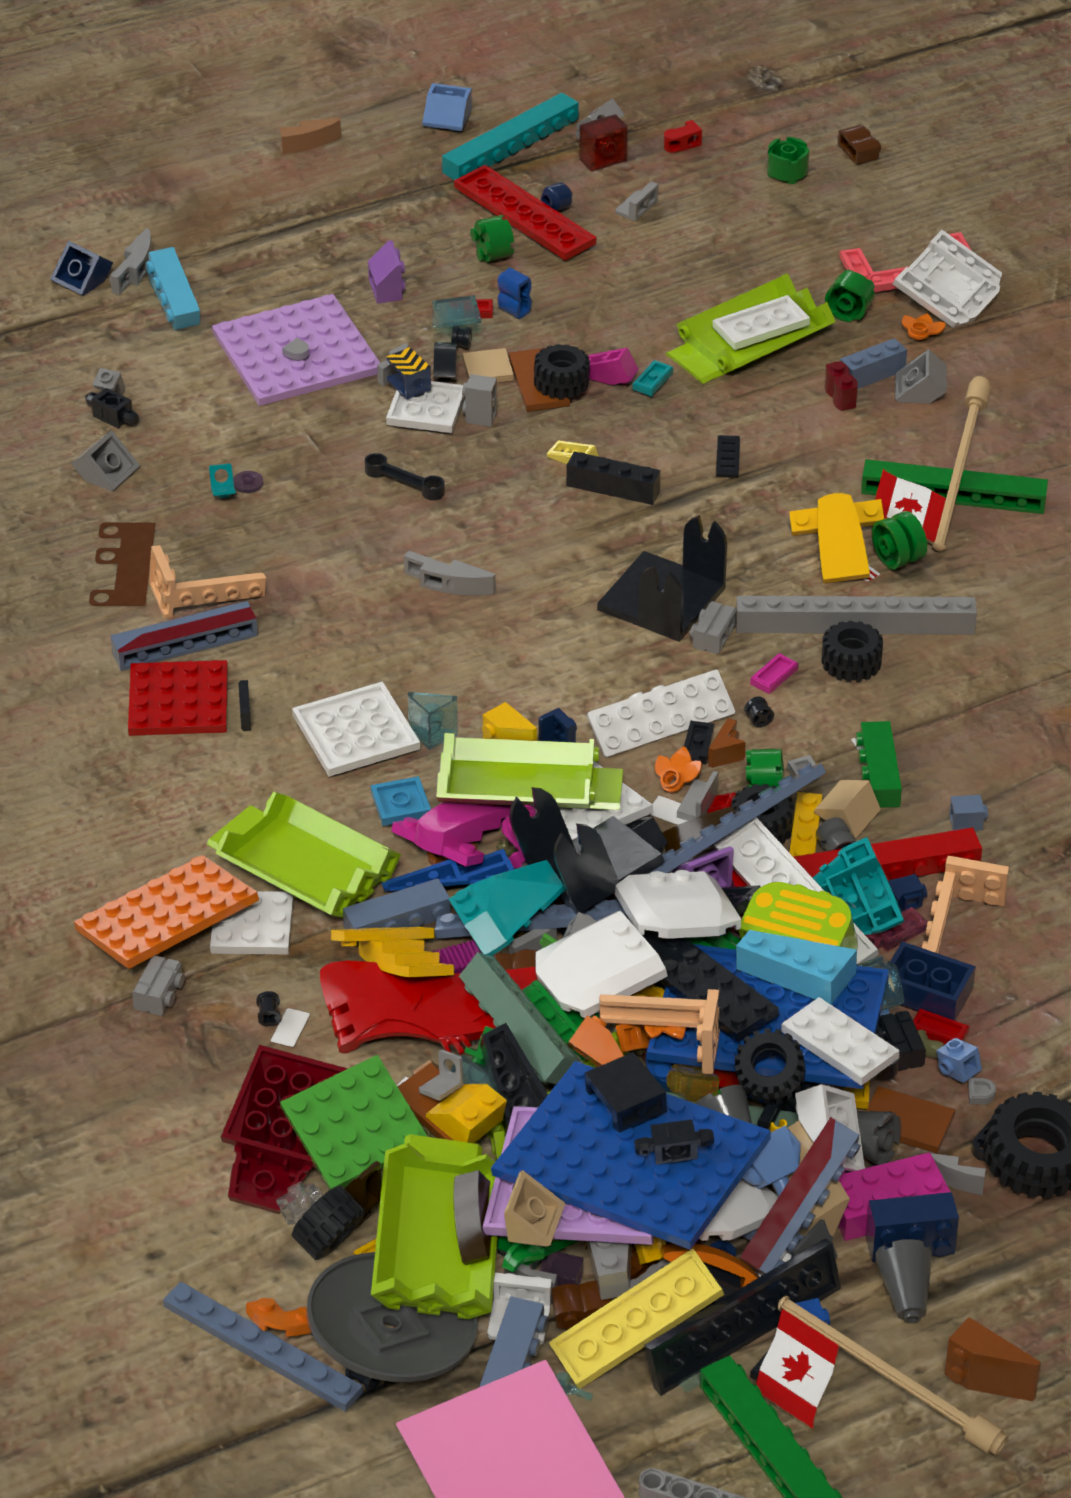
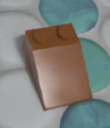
[944,1317,1041,1402]

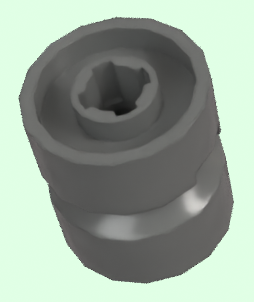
[816,817,857,851]

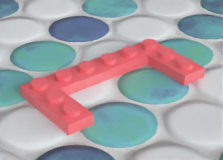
[840,232,972,292]

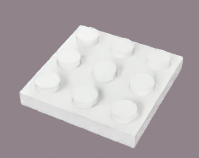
[386,381,465,433]
[210,891,294,955]

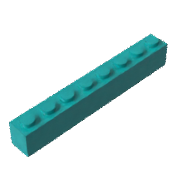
[442,93,579,180]

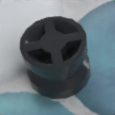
[451,326,472,349]
[744,696,774,728]

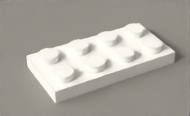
[713,295,810,350]
[781,997,899,1086]

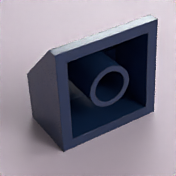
[50,241,113,296]

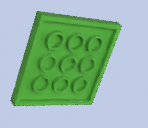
[280,1054,428,1190]

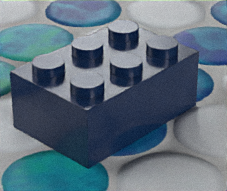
[884,941,976,1021]
[866,1192,959,1263]

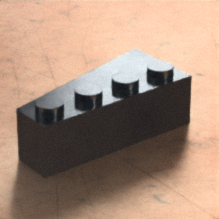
[480,1023,548,1135]

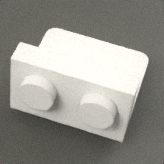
[487,1273,552,1345]

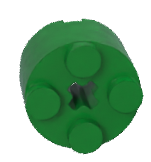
[767,137,809,184]
[470,215,514,262]
[825,270,875,322]
[746,748,784,787]

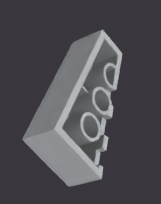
[586,1241,633,1300]

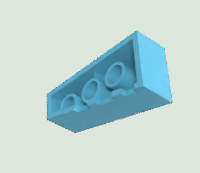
[146,247,200,330]
[736,930,857,1005]

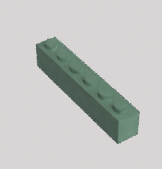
[459,952,580,1084]

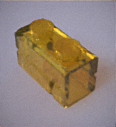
[666,1063,720,1102]

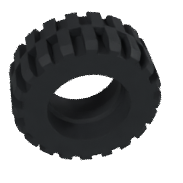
[983,1092,1071,1198]

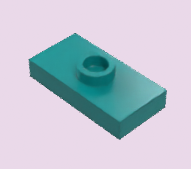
[632,360,673,396]

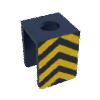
[386,348,431,400]

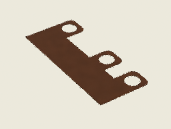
[89,522,156,606]

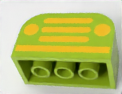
[738,882,858,950]

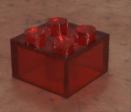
[579,114,628,172]

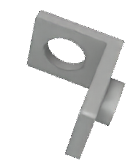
[419,1049,463,1101]

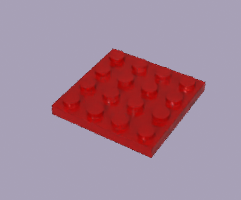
[128,660,228,736]

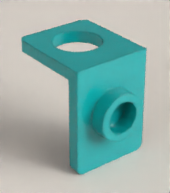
[209,463,236,498]

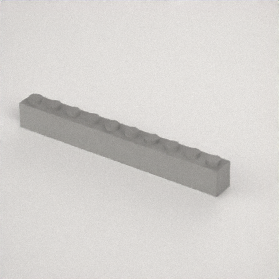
[736,595,977,634]

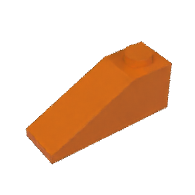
[567,1015,624,1067]

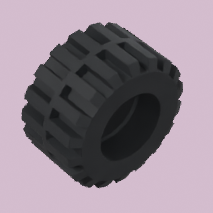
[534,344,590,399]
[821,621,883,682]
[731,784,794,844]
[735,1028,806,1105]
[291,1186,365,1260]

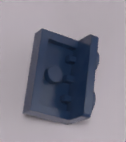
[538,708,577,743]

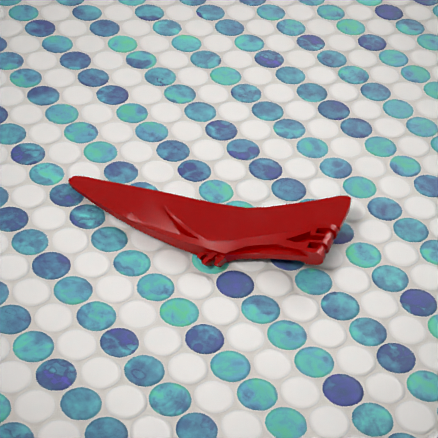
[320,960,538,1055]

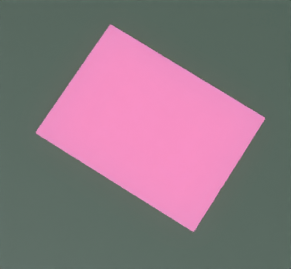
[396,1360,625,1498]

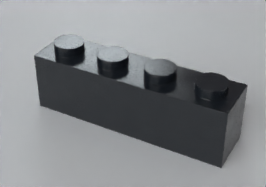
[566,451,661,505]

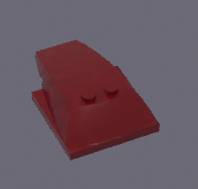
[221,1045,348,1214]

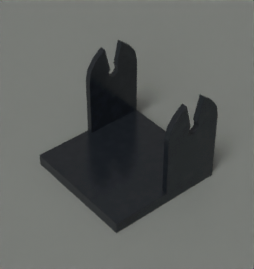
[597,515,727,642]
[509,787,665,913]

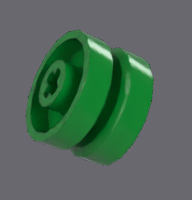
[872,511,927,570]

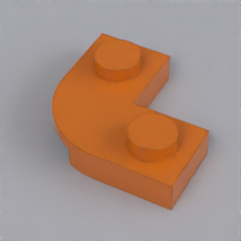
[246,1298,311,1337]

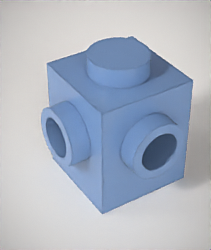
[936,1038,982,1083]

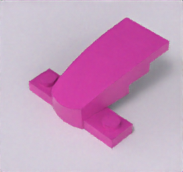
[391,802,512,866]

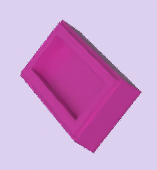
[750,653,798,694]

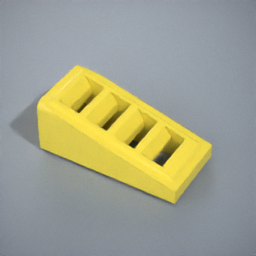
[547,440,599,464]

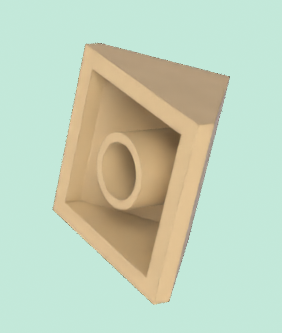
[814,780,881,839]
[504,1170,565,1247]

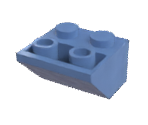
[423,83,472,131]

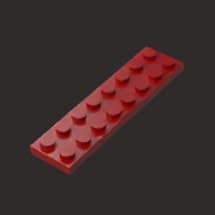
[454,165,597,260]

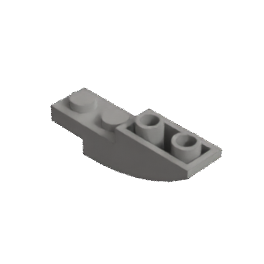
[110,228,152,295]
[404,551,496,595]

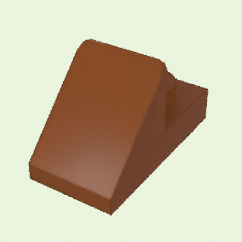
[708,718,746,768]

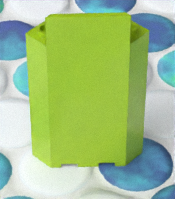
[665,273,836,384]
[436,733,623,810]
[207,791,401,918]
[371,1134,497,1320]

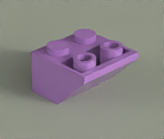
[368,240,405,304]

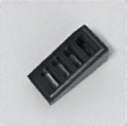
[716,435,740,478]

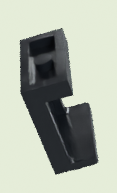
[584,1052,667,1133]

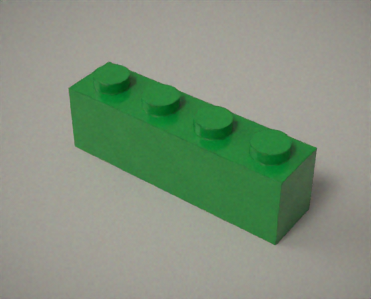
[856,721,902,808]

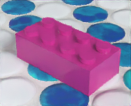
[838,1152,950,1241]

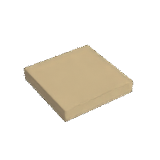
[462,348,514,383]

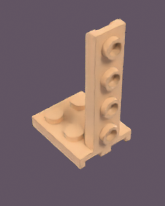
[149,545,266,618]
[922,856,1009,953]
[599,989,720,1074]

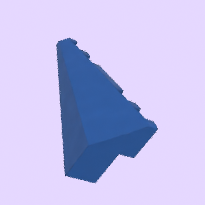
[381,849,514,892]

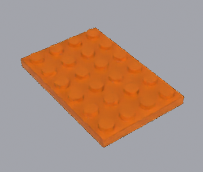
[74,855,259,969]

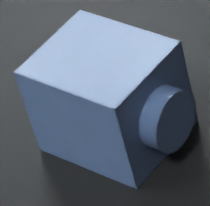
[949,795,988,831]

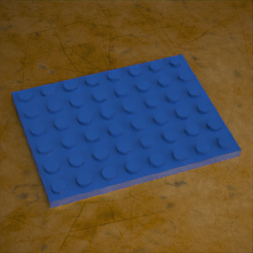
[647,944,889,1089]
[491,1061,771,1250]

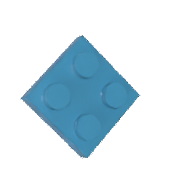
[370,776,431,826]

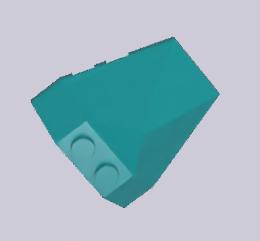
[813,837,905,935]
[449,860,566,956]

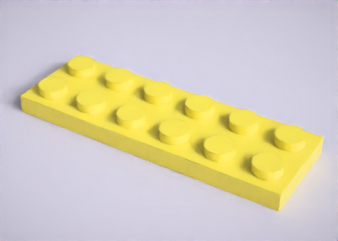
[548,1248,724,1389]

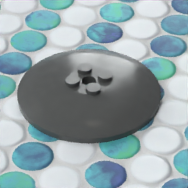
[306,1252,478,1382]

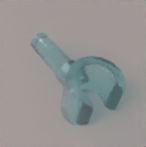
[556,1372,593,1401]

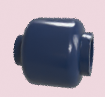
[541,182,572,212]

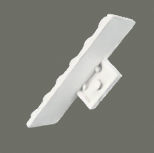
[587,670,735,758]

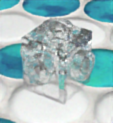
[276,1182,323,1225]

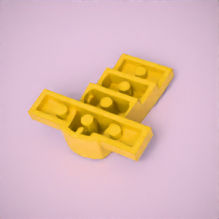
[789,493,884,584]
[331,927,454,977]

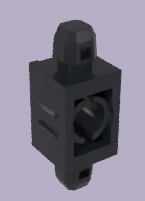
[85,388,139,429]
[634,1119,714,1165]

